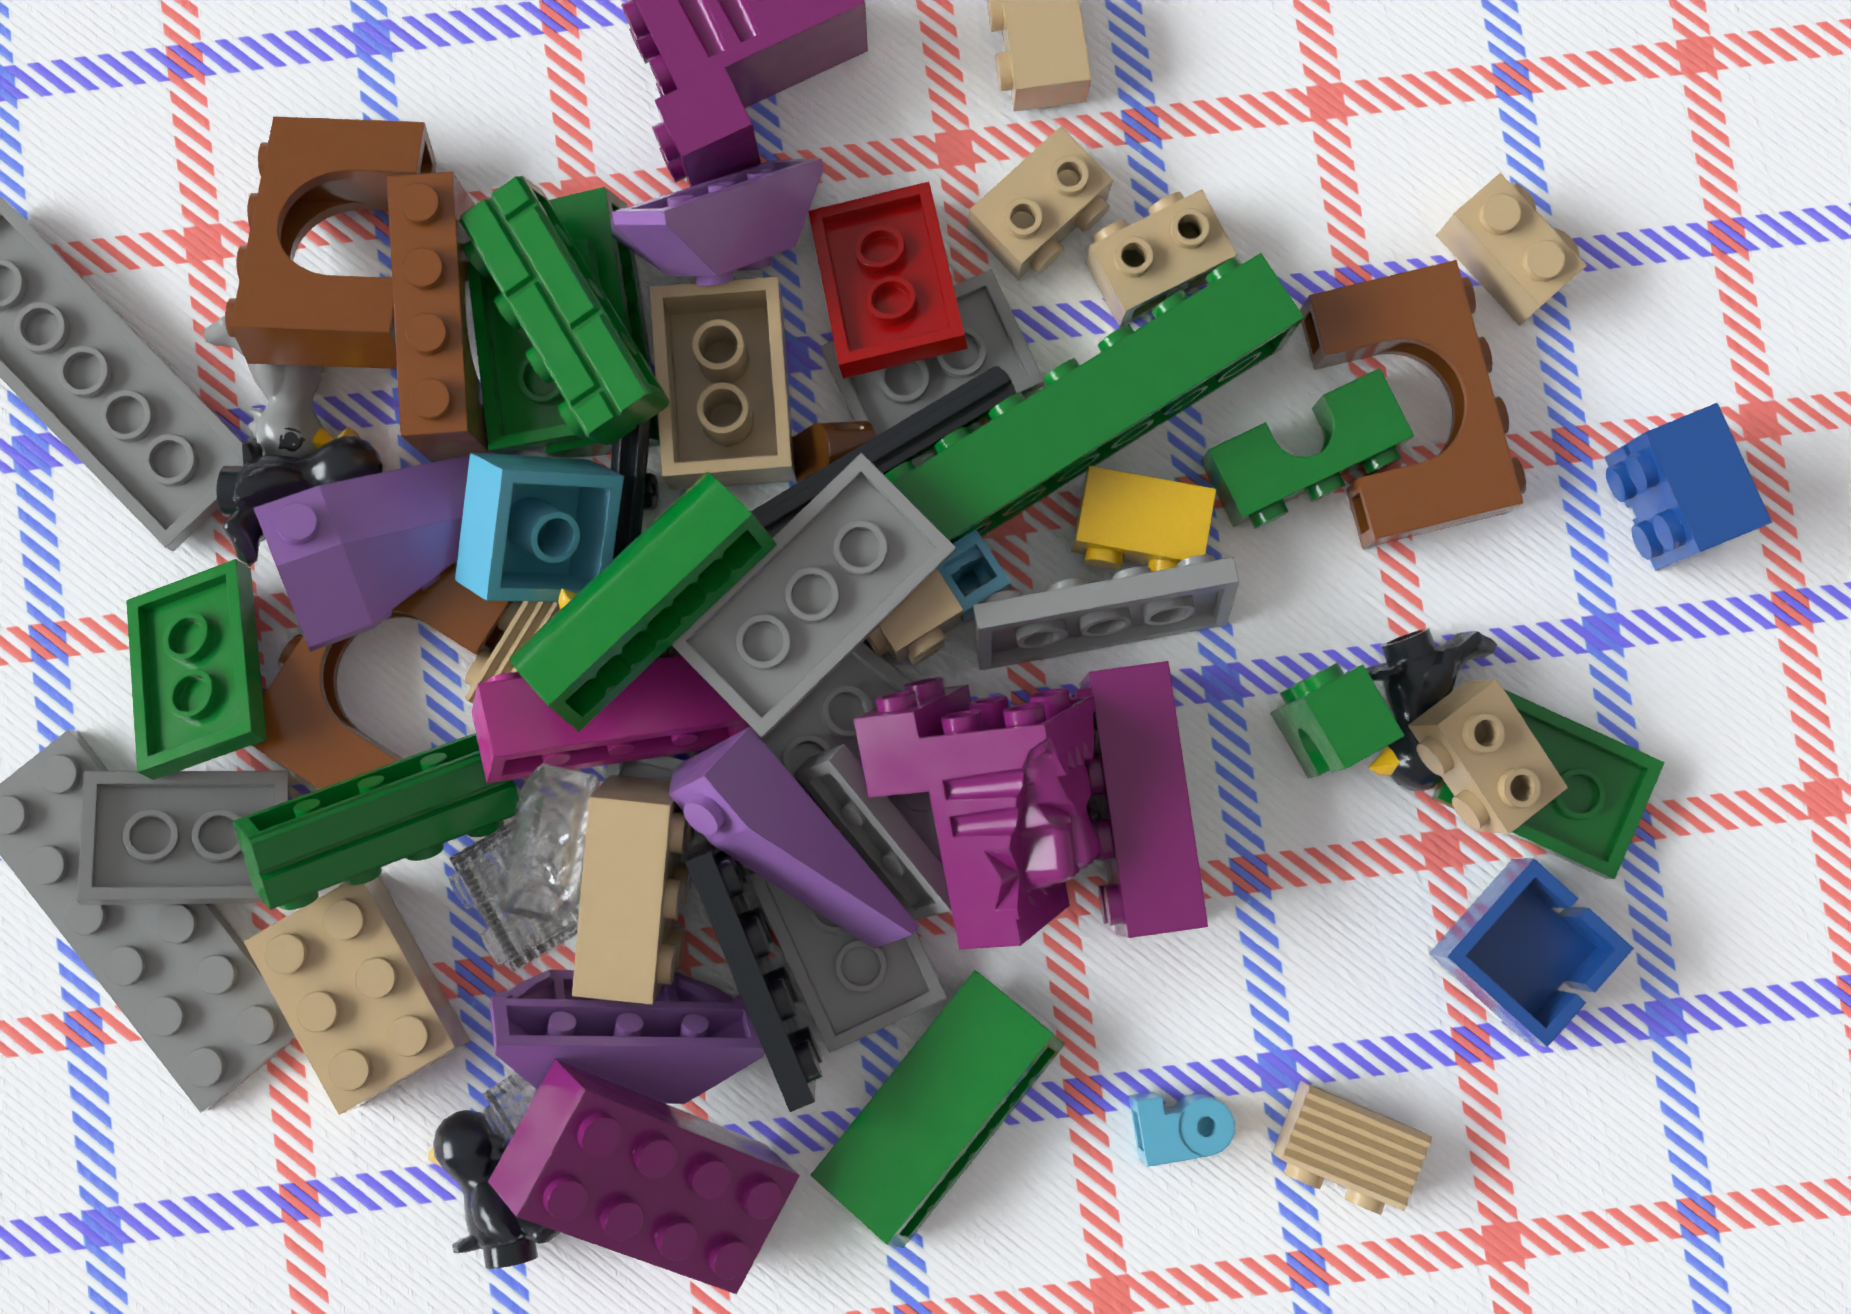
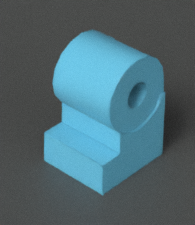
[938,529,1011,625]
[1128,1091,1235,1167]

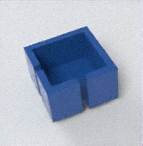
[1604,402,1772,571]
[1429,858,1634,1047]

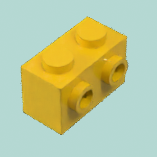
[1071,466,1216,572]

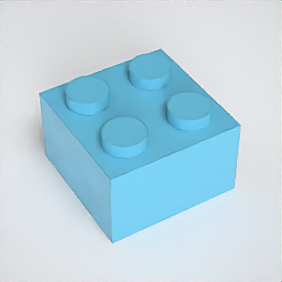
[455,452,624,602]

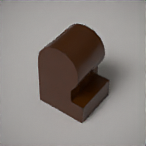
[792,421,876,484]

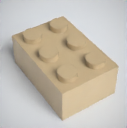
[649,277,796,490]
[572,775,695,1005]
[243,876,471,1115]

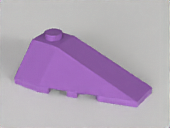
[254,451,516,652]
[669,727,919,949]

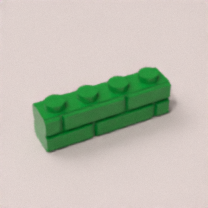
[459,176,670,446]
[233,733,522,910]

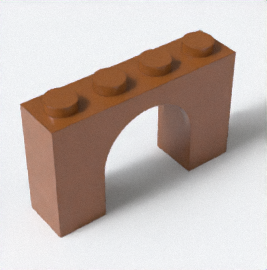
[225,116,436,369]
[387,171,489,462]
[1300,260,1526,549]
[251,564,513,789]

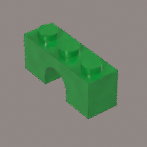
[1200,368,1414,529]
[1270,662,1405,779]

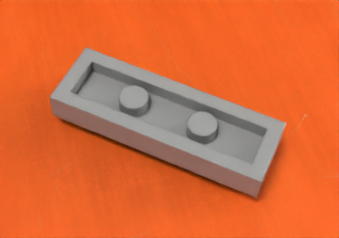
[794,744,952,920]

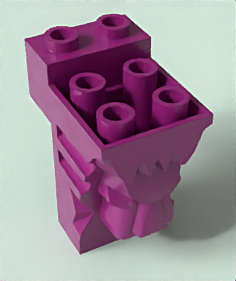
[621,0,868,187]
[853,677,1102,950]

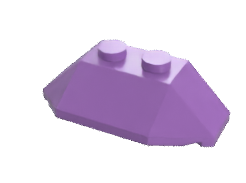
[610,159,823,286]
[490,970,765,1104]

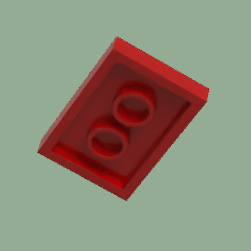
[808,181,968,379]

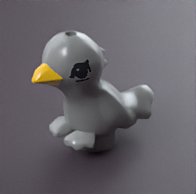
[203,316,335,458]

